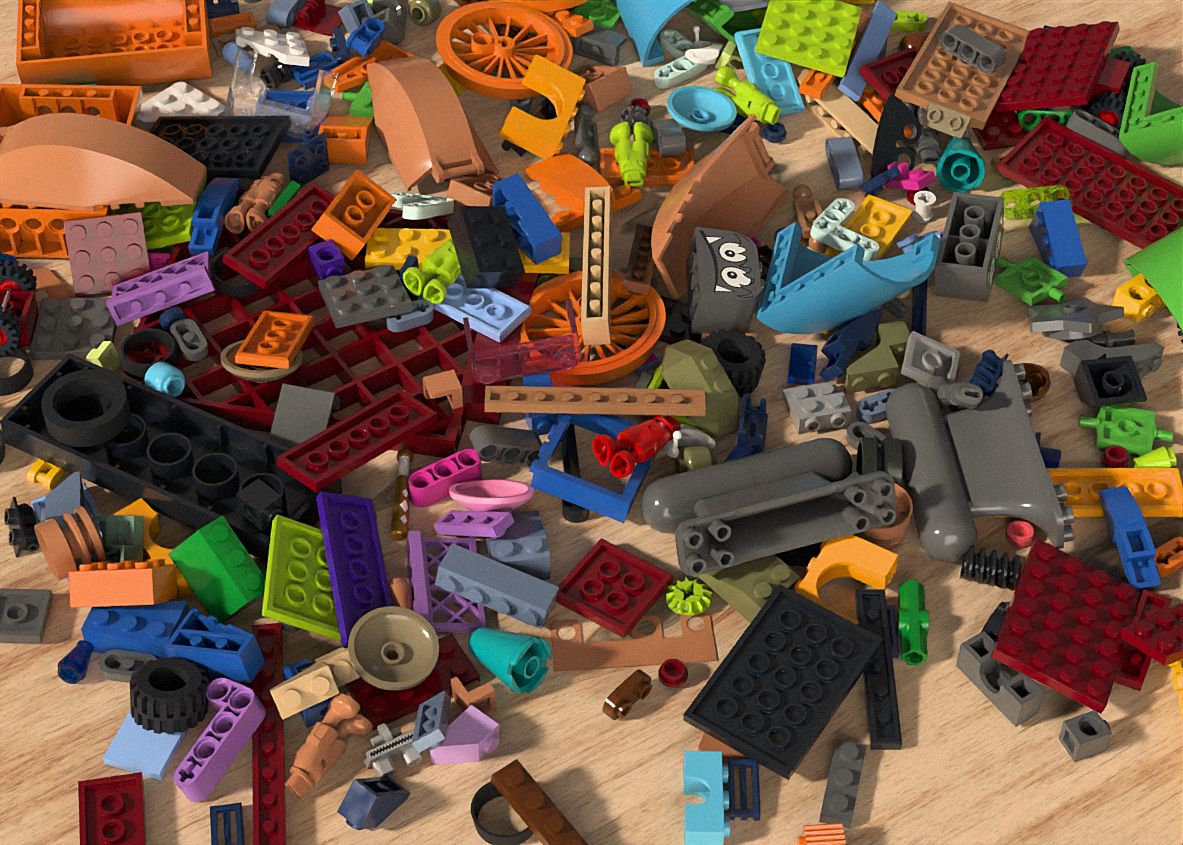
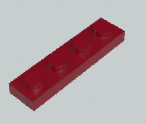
[1114,589,1172,691]

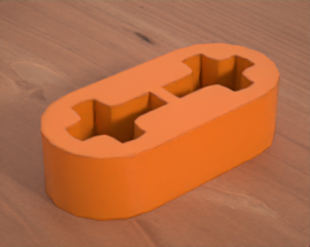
[1154,537,1183,577]

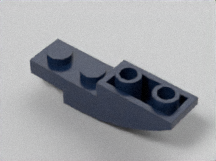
[819,309,884,382]

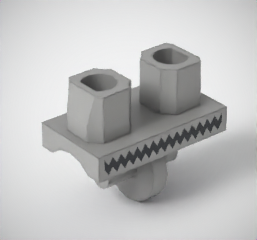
[364,723,422,777]

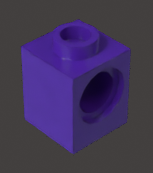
[308,239,346,280]

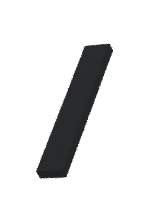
[855,589,902,750]

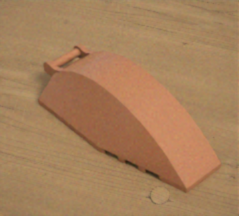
[367,56,498,191]
[0,113,207,211]
[651,114,790,299]

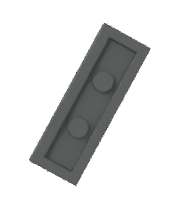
[819,739,866,829]

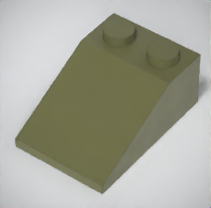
[697,555,800,623]

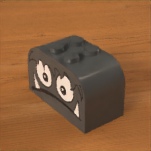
[935,192,1004,302]
[685,226,764,335]

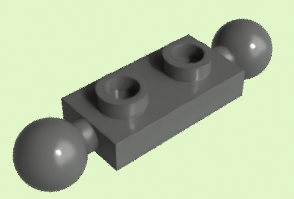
[574,104,599,167]

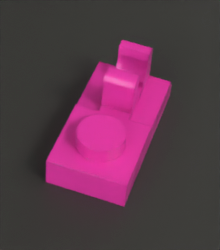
[885,161,936,191]

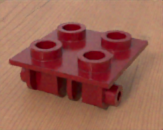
[292,0,343,36]

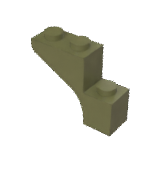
[844,320,910,394]

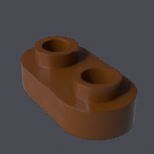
[602,669,652,720]

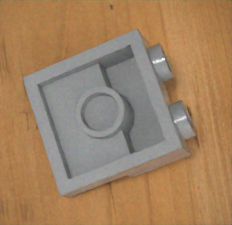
[901,331,961,386]
[783,381,851,434]

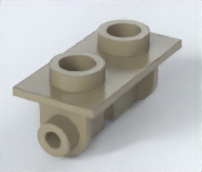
[920,102,972,139]

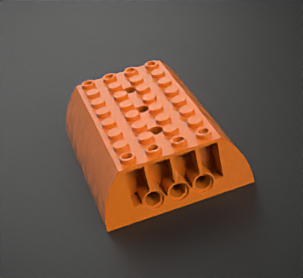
[16,0,213,86]
[0,84,143,258]

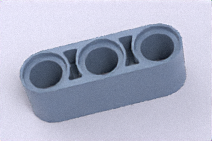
[266,0,308,29]
[825,137,863,190]

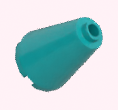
[936,136,985,193]
[468,627,552,695]

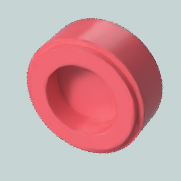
[1005,520,1035,548]

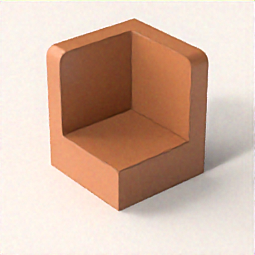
[423,370,463,409]
[451,677,496,714]

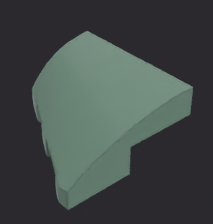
[92,515,144,563]

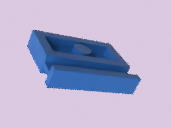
[289,51,340,90]

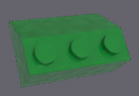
[168,516,266,624]

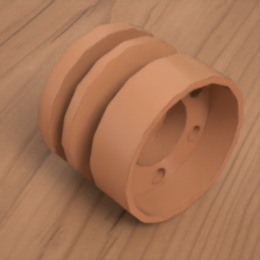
[853,483,913,553]
[34,506,106,581]

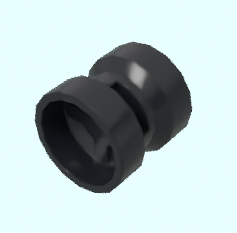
[260,61,293,90]

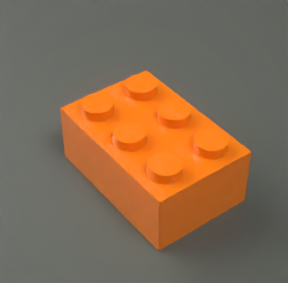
[311,169,397,260]
[68,559,178,608]

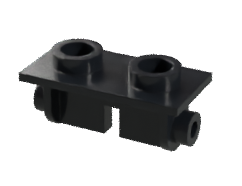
[4,497,40,557]

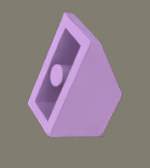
[430,705,500,765]

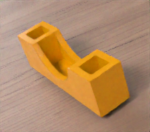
[113,498,193,600]

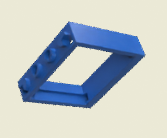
[529,413,656,523]

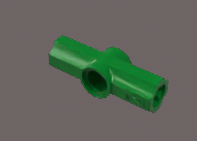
[896,580,929,665]

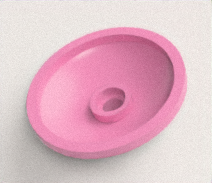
[449,479,534,512]

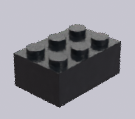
[447,206,525,289]

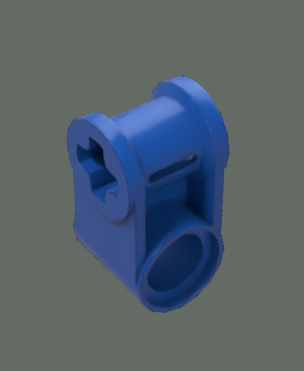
[345,18,385,59]

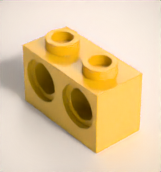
[1112,273,1166,324]

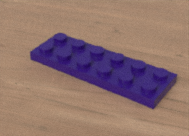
[316,491,393,648]

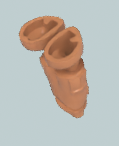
[224,172,285,234]
[285,693,373,799]

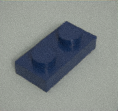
[329,27,352,65]

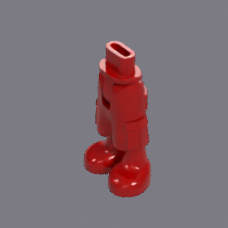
[592,415,681,478]

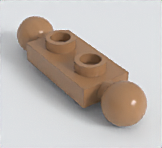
[793,184,828,252]

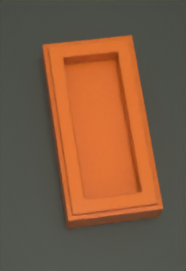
[208,12,257,37]

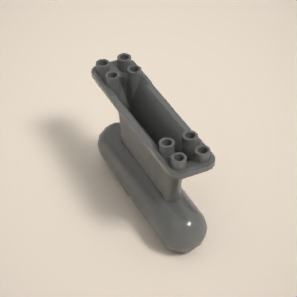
[886,360,1074,563]
[641,438,897,576]

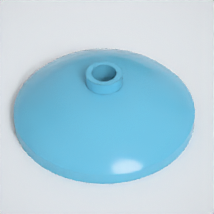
[667,86,737,133]

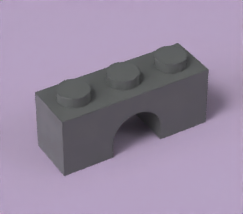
[372,0,409,45]
[956,631,1044,727]

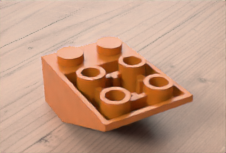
[318,115,374,165]

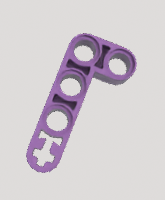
[173,678,266,802]

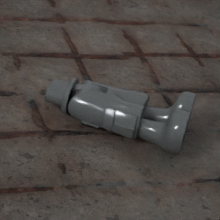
[900,99,941,164]
[926,376,983,411]

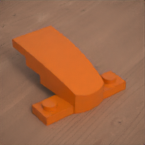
[525,152,642,232]

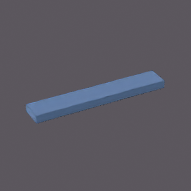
[838,1,897,102]

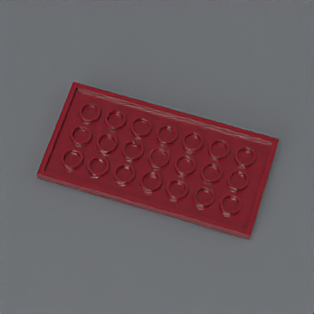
[996,116,1183,249]

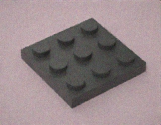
[318,264,413,328]
[30,297,117,360]

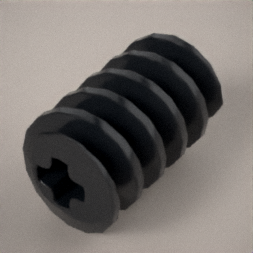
[959,545,1022,591]

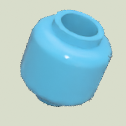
[144,362,185,399]

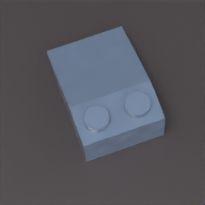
[485,511,550,580]

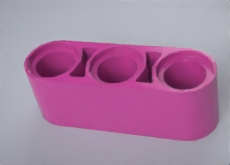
[408,449,482,508]

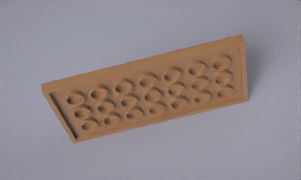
[895,2,1030,130]

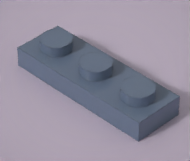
[412,691,451,753]

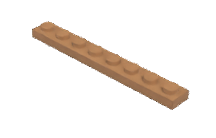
[485,386,706,416]

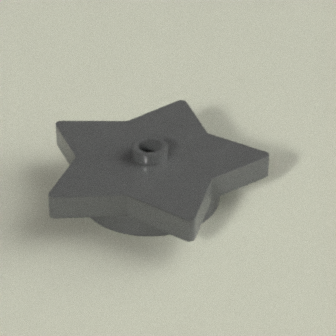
[1027,297,1124,340]

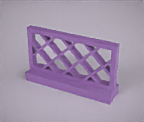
[106,251,215,326]
[406,531,487,633]

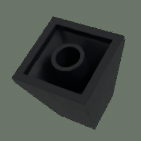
[1073,356,1147,407]

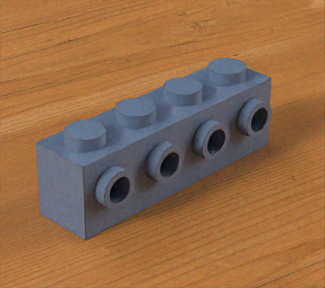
[435,543,559,630]

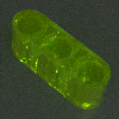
[999,185,1073,220]

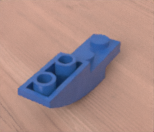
[188,177,240,255]
[1098,486,1162,591]

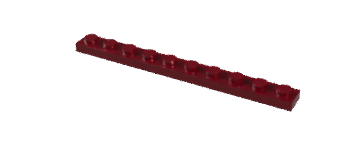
[251,623,286,845]

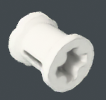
[912,191,936,223]

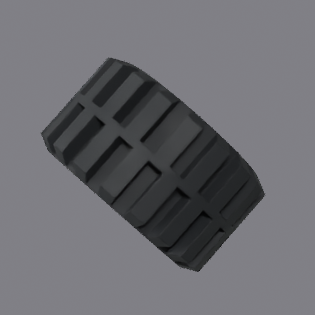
[701,329,766,398]
[130,657,208,734]

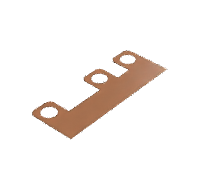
[550,612,717,672]

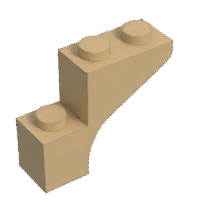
[270,647,360,719]

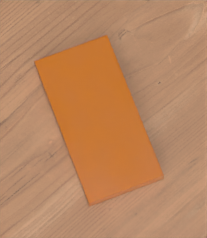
[599,148,695,186]
[235,311,315,369]

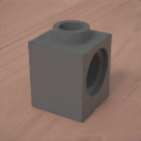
[1059,710,1112,762]

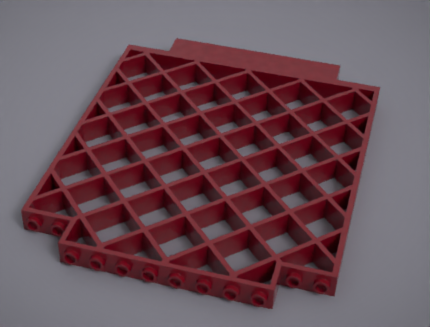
[126,189,541,458]

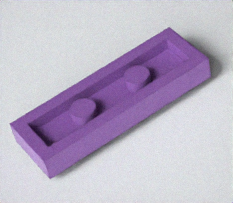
[434,510,515,539]

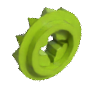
[665,577,712,616]

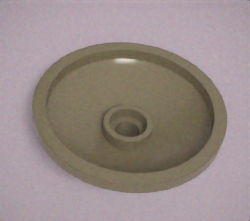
[221,340,303,383]
[348,606,439,690]

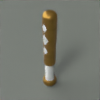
[391,449,413,541]

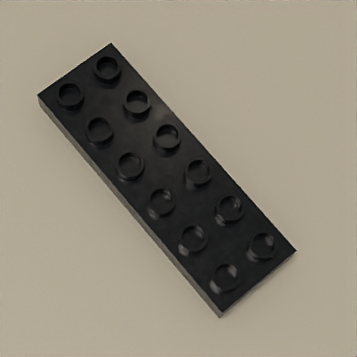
[0,353,343,562]

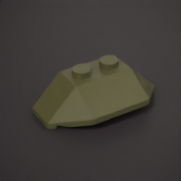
[661,339,739,439]

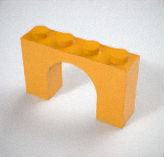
[498,54,586,160]
[793,534,899,626]

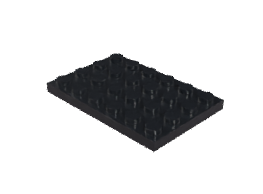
[149,116,292,180]
[683,584,883,780]

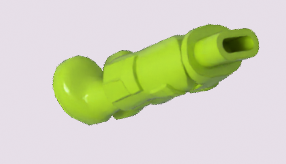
[714,66,781,125]
[610,122,654,186]
[403,237,462,304]

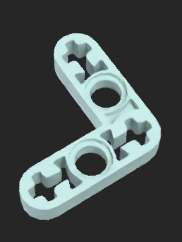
[654,29,709,89]
[392,192,454,220]
[810,198,880,261]

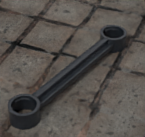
[558,413,590,523]

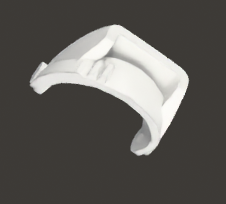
[685,25,724,65]
[664,424,715,458]

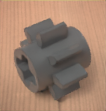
[619,105,648,134]

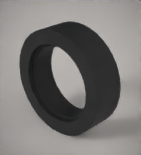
[41,370,130,447]

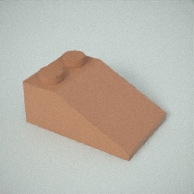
[571,65,633,113]
[446,172,504,214]

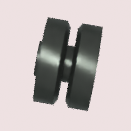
[856,437,903,487]

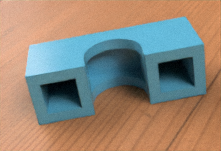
[683,751,730,845]

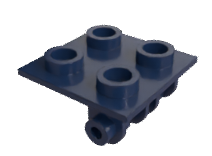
[287,129,329,187]
[964,350,1009,410]

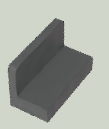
[574,25,627,66]

